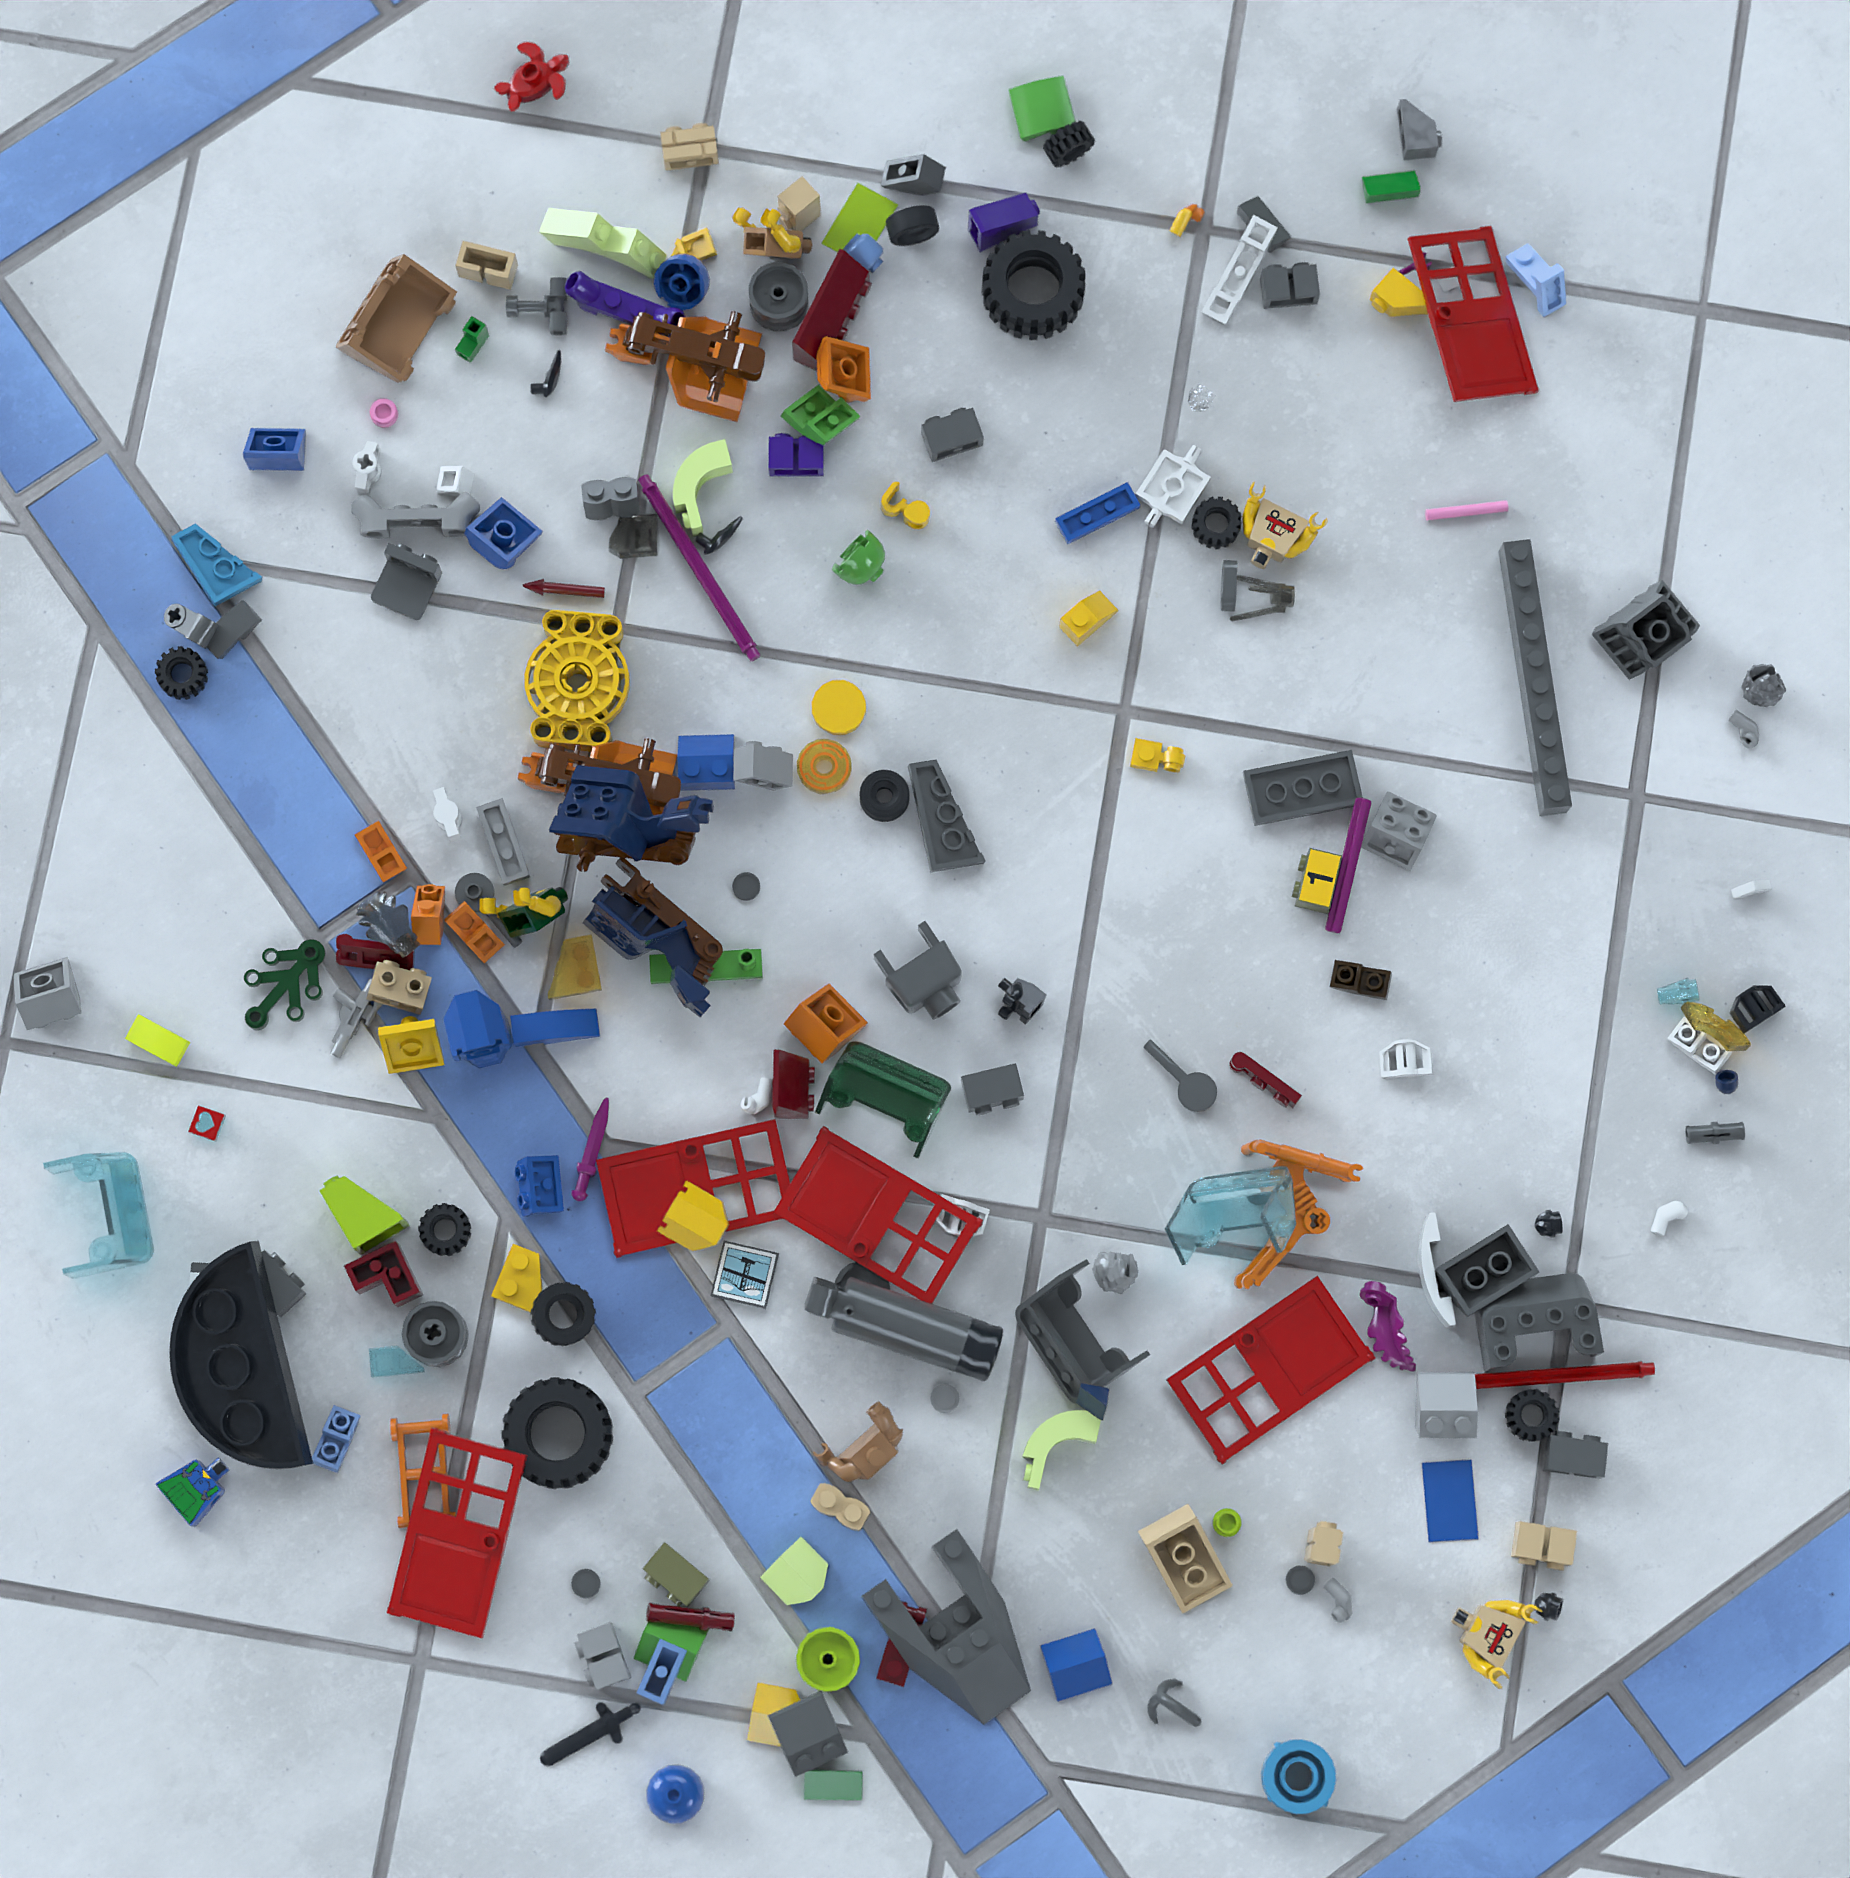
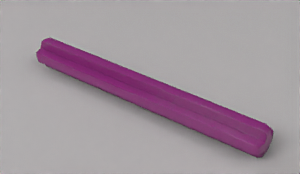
[1325,798,1372,933]

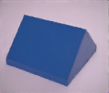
[243,428,306,471]
[1040,1628,1112,1702]

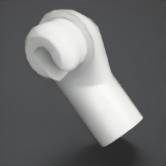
[741,1078,773,1114]

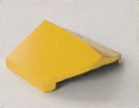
[747,1683,800,1747]

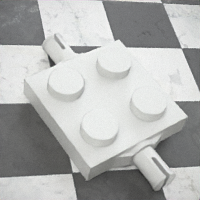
[1135,445,1211,528]

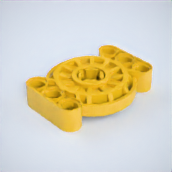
[524,610,630,752]

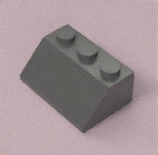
[1435,1224,1539,1317]

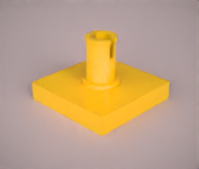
[378,1016,444,1074]

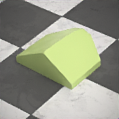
[760,1537,828,1605]

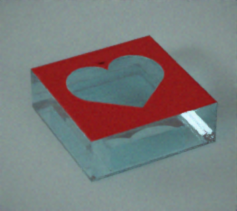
[188,1105,226,1142]

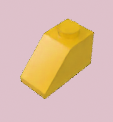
[1369,268,1428,317]
[1059,591,1118,647]

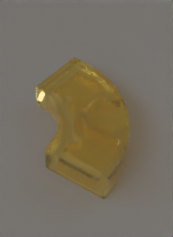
[1681,1002,1751,1051]

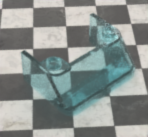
[43,1152,154,1279]
[1165,1166,1296,1265]

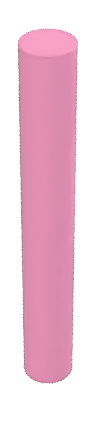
[1425,500,1508,520]

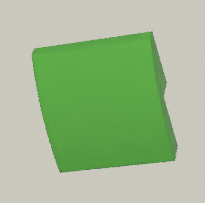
[1008,76,1076,142]
[781,384,860,445]

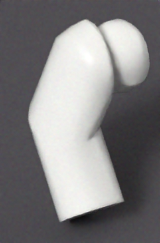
[1650,1201,1688,1236]

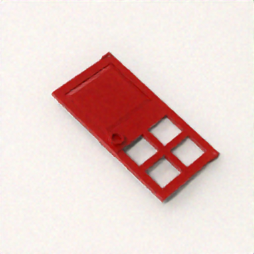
[1407,226,1539,402]
[596,1119,790,1258]
[773,1126,984,1304]
[1166,1275,1376,1465]
[386,1428,527,1639]

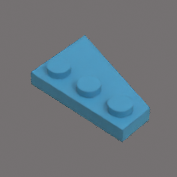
[171,523,262,607]

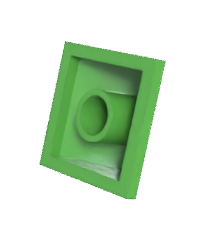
[633,1622,709,1682]

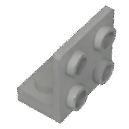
[1361,792,1437,871]

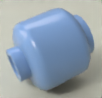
[843,233,883,273]

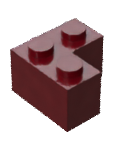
[344,1240,423,1307]

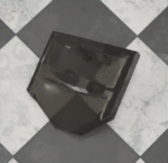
[609,514,660,559]

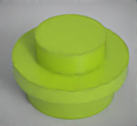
[1212,1508,1241,1537]

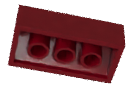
[792,249,872,371]

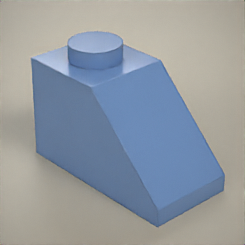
[637,1639,687,1705]

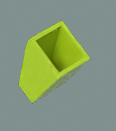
[319,1175,410,1255]

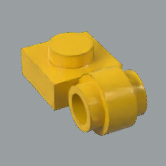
[1130,738,1185,773]

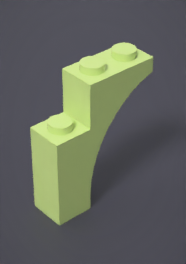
[539,208,667,279]

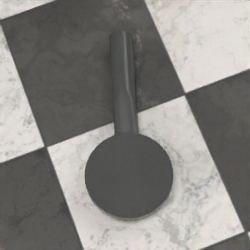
[455,873,522,948]
[1143,1040,1217,1112]

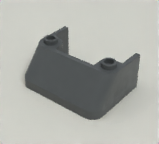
[1015,1259,1150,1403]

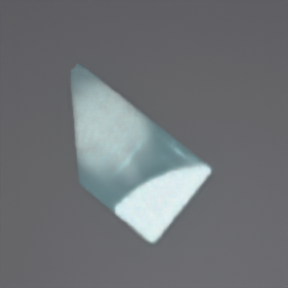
[369,1346,425,1378]

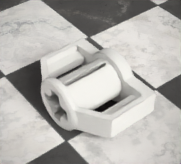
[353,441,382,495]
[433,787,462,842]
[1380,1039,1433,1078]
[935,1194,990,1238]

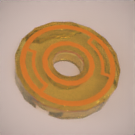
[797,739,852,794]

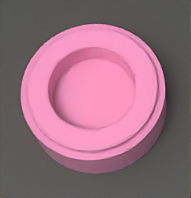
[370,399,398,428]

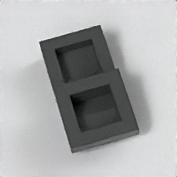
[207,600,262,659]

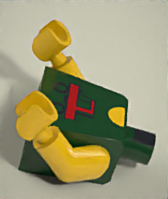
[479,887,568,938]

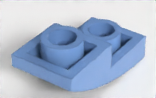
[312,1405,360,1473]

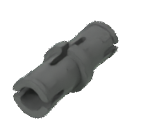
[1685,1122,1745,1144]

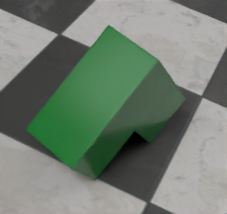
[455,316,489,363]

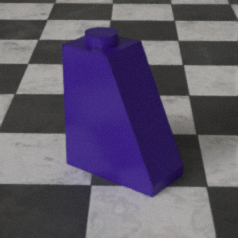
[968,193,1040,252]

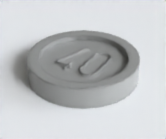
[931,1384,959,1413]

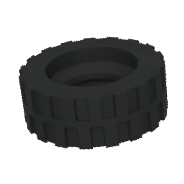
[530,1282,596,1346]

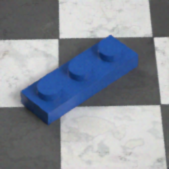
[1055,482,1141,544]

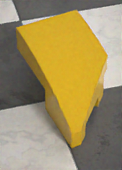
[671,227,718,261]

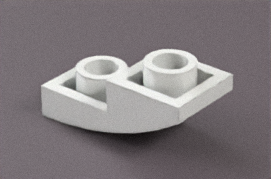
[1668,1017,1732,1075]

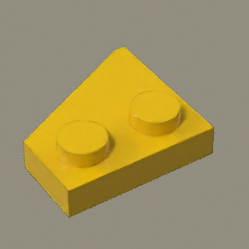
[491,1244,542,1313]

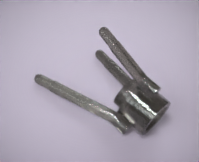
[1230,575,1295,621]

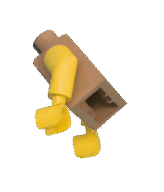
[732,207,812,259]

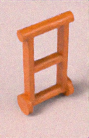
[390,1414,456,1528]

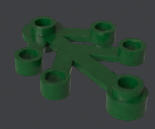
[244,939,325,1030]

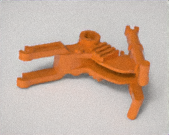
[1234,1139,1363,1289]

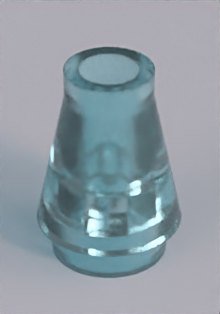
[1657,977,1700,1005]

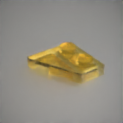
[547,934,602,1000]

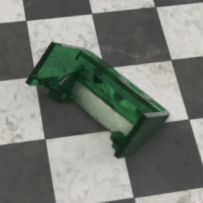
[815,1041,951,1158]

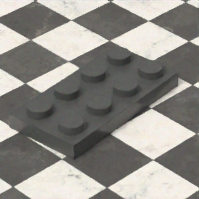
[1243,750,1363,826]

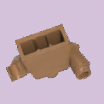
[813,1401,903,1482]

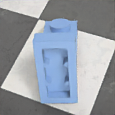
[1506,244,1566,317]

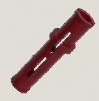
[646,1603,735,1632]

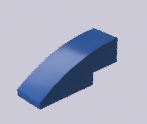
[510,1008,600,1047]

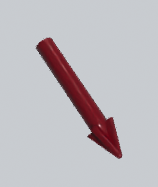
[522,579,605,598]

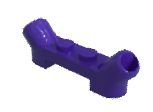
[565,271,686,337]

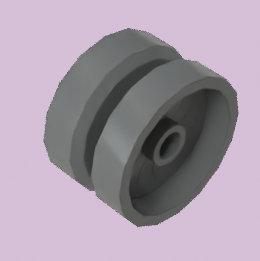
[749,262,809,331]
[401,1301,469,1367]

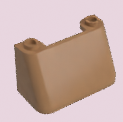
[336,254,457,383]

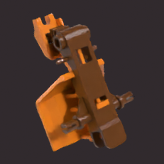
[605,311,765,422]
[518,738,681,816]

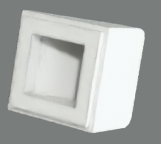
[436,466,474,497]

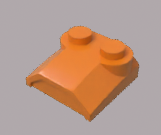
[817,336,871,403]

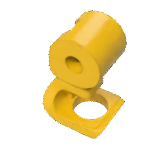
[881,482,930,530]

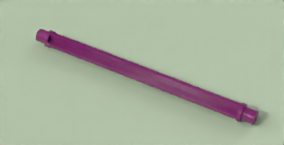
[638,474,761,662]

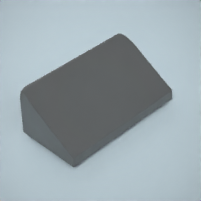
[1237,196,1291,253]

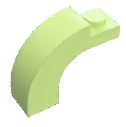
[673,439,733,537]
[1022,1410,1101,1490]

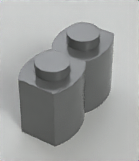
[581,477,640,520]

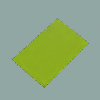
[821,183,899,252]

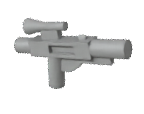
[330,979,383,1058]

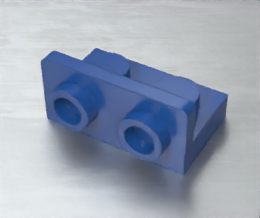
[515,1155,564,1217]

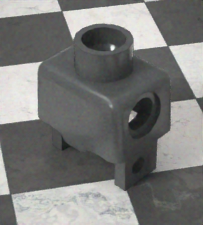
[874,921,962,1020]

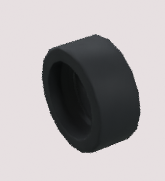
[886,205,939,246]

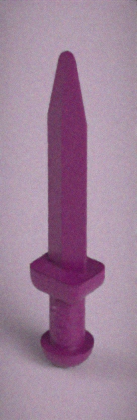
[571,1097,609,1201]

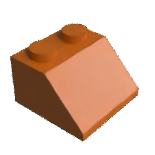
[783,983,868,1064]

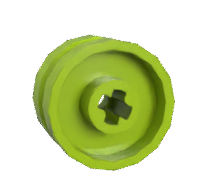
[796,1627,860,1692]

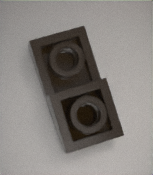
[1330,960,1392,1000]

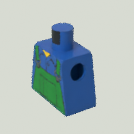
[155,1457,229,1527]

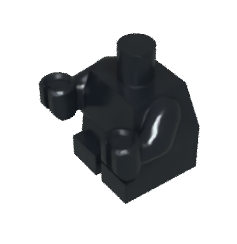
[998,978,1047,1025]

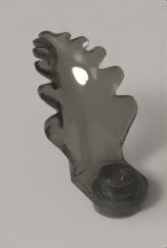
[356,891,420,958]

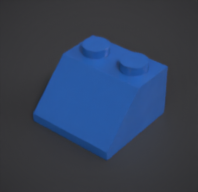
[678,734,735,791]

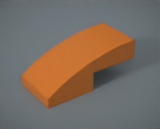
[355,820,407,882]
[444,901,505,963]

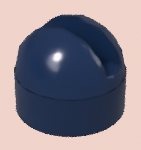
[1715,1070,1738,1094]

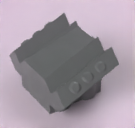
[1592,580,1700,680]

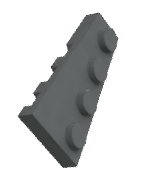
[908,759,986,873]

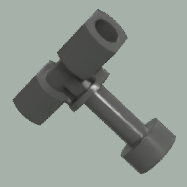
[506,277,567,335]

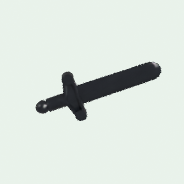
[540,1702,641,1766]

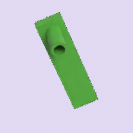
[649,949,763,984]

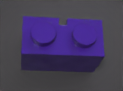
[768,433,824,476]

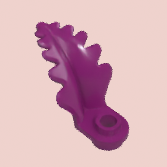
[1359,1281,1416,1372]

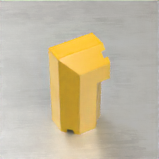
[657,1181,729,1251]

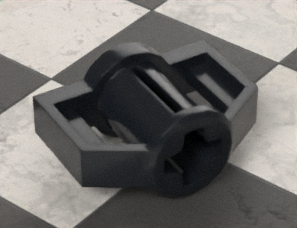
[1729,985,1786,1034]

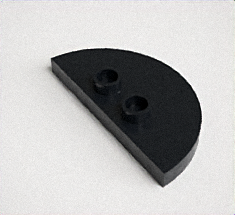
[169,1241,314,1469]

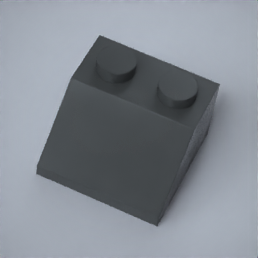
[768,1691,849,1777]

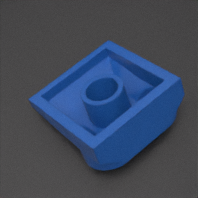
[464,497,543,569]

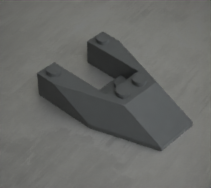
[861,1529,1031,1725]

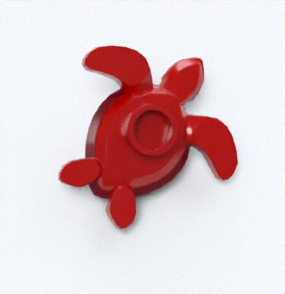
[494,42,569,112]

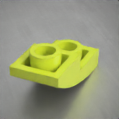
[125,1014,190,1067]

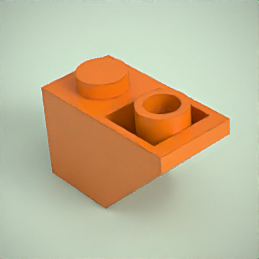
[411,884,445,945]

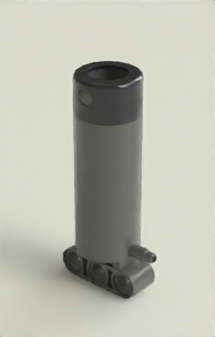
[805,1277,1003,1381]

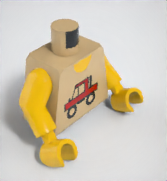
[1242,482,1328,569]
[1451,1600,1542,1689]

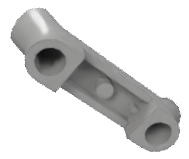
[351,492,480,538]

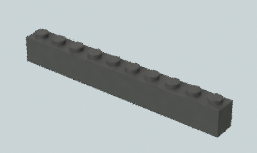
[1498,539,1572,816]

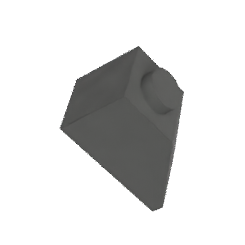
[881,154,946,195]

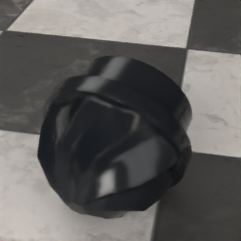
[1534,1209,1563,1238]
[1534,1592,1563,1621]

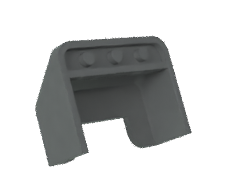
[1475,1273,1604,1372]

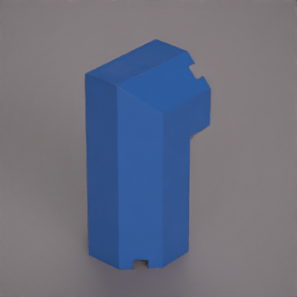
[443,990,514,1069]

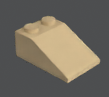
[1138,1504,1233,1614]

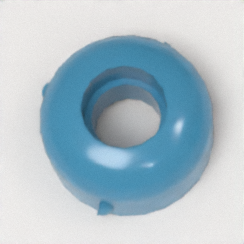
[1261,1739,1336,1814]

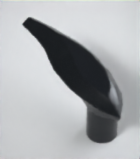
[530,350,561,398]
[695,516,743,555]

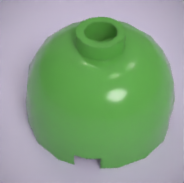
[832,530,885,585]

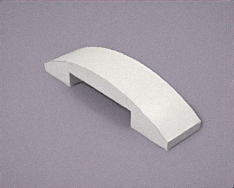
[1202,215,1278,325]
[1418,1212,1456,1328]

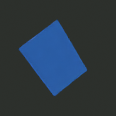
[1422,1460,1479,1542]

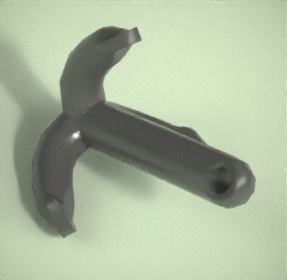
[1147,1679,1202,1727]

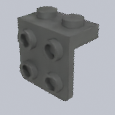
[371,543,442,620]

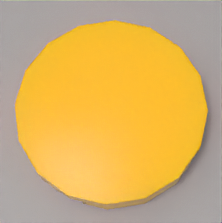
[811,680,866,735]

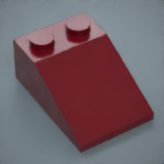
[772,1049,815,1119]

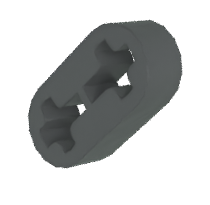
[1220,560,1237,612]

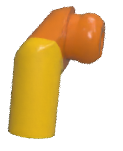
[1169,204,1205,237]

